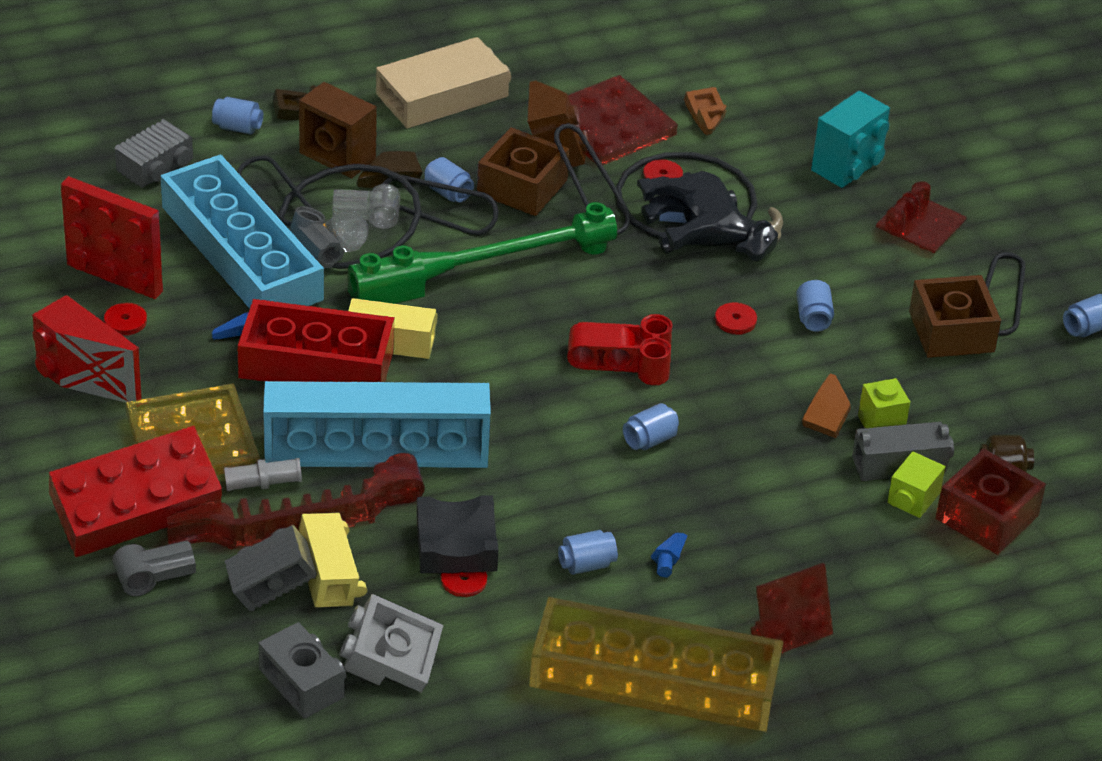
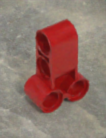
[567,314,673,385]

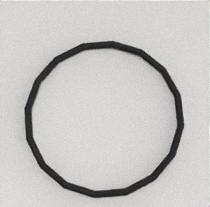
[616,152,758,238]
[279,164,422,269]

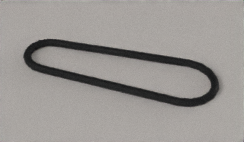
[554,124,631,235]
[237,155,312,226]
[381,175,499,235]
[985,252,1026,335]

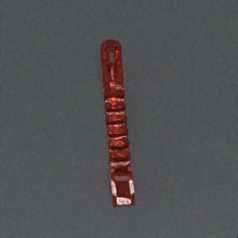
[166,453,425,549]

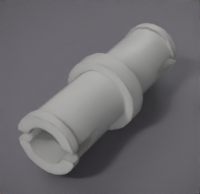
[224,458,302,491]

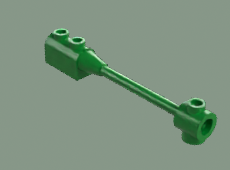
[348,202,617,304]

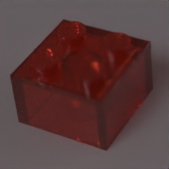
[935,448,1046,555]

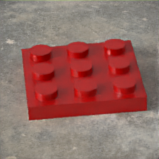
[61,176,163,299]

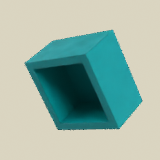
[811,91,890,188]

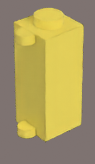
[348,298,437,359]
[299,513,367,608]

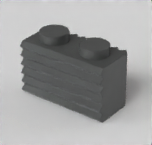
[115,119,193,188]
[224,525,317,611]

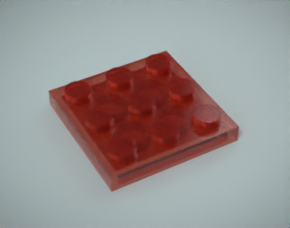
[568,75,678,165]

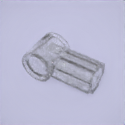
[332,184,401,229]

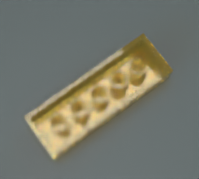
[529,597,783,732]

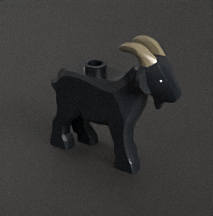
[637,171,783,261]

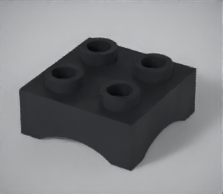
[416,495,499,574]

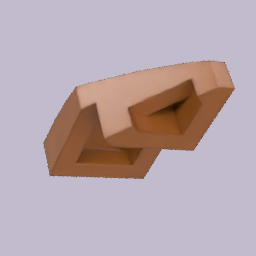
[684,87,727,135]
[802,373,851,438]

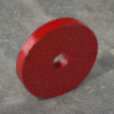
[643,160,683,179]
[715,302,757,335]
[104,303,147,335]
[441,572,487,597]

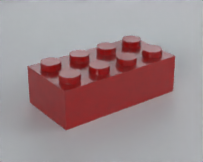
[238,299,395,382]
[49,426,222,558]

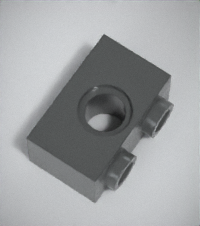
[258,622,346,719]

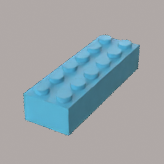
[160,154,324,309]
[264,381,491,468]

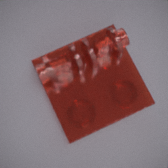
[876,181,967,253]
[750,563,833,658]

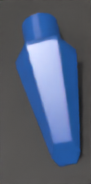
[212,312,249,340]
[651,533,687,577]

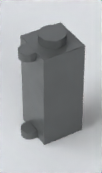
[852,422,954,481]

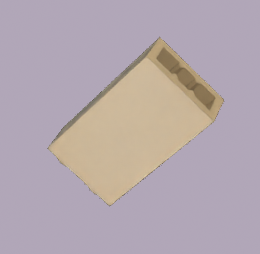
[376,37,511,128]

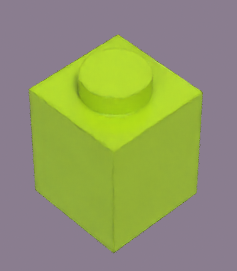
[858,378,910,428]
[887,451,946,518]

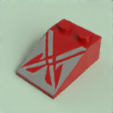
[32,295,142,405]

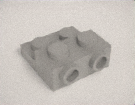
[339,594,443,692]

